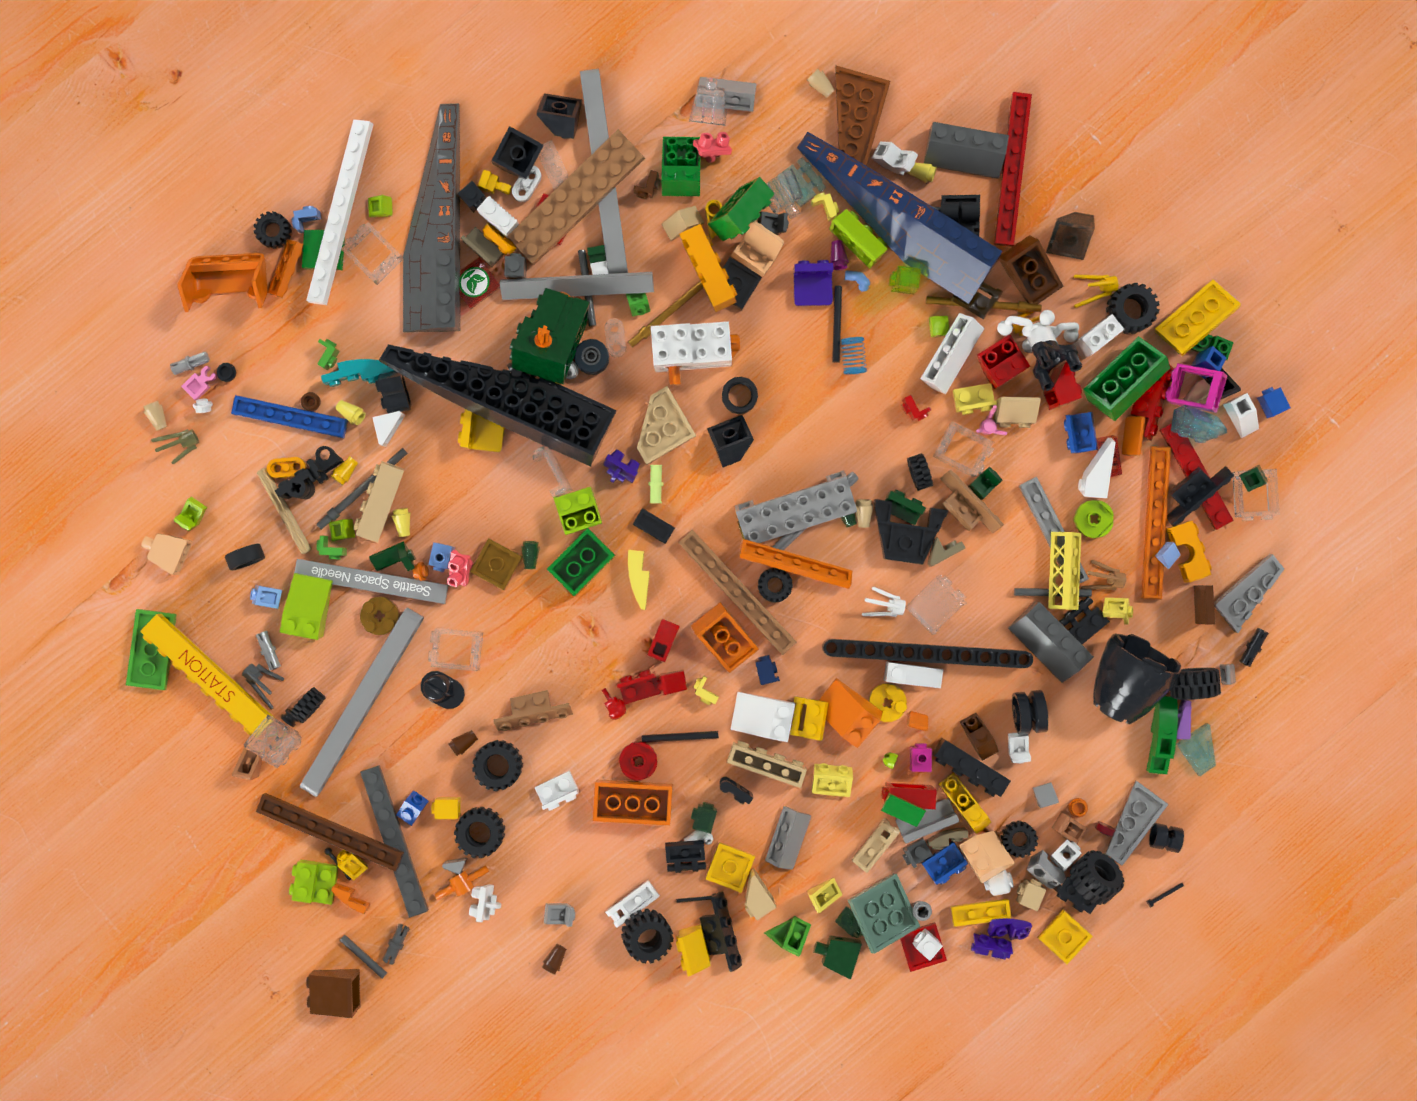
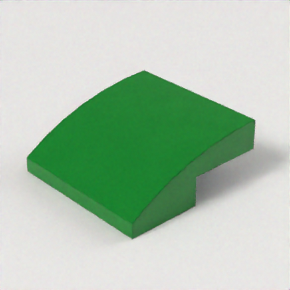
[302,230,345,270]

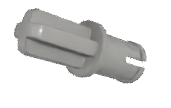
[170,352,210,375]

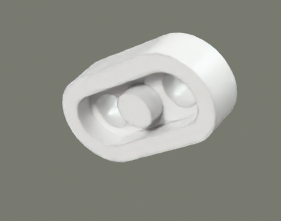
[512,166,542,202]

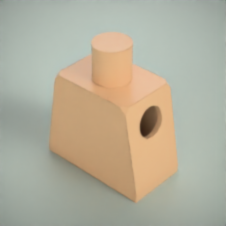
[141,534,193,575]

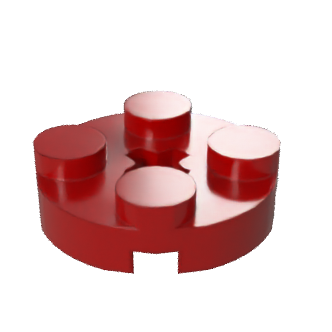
[619,742,658,781]

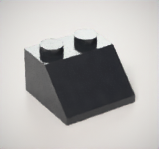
[492,126,544,180]

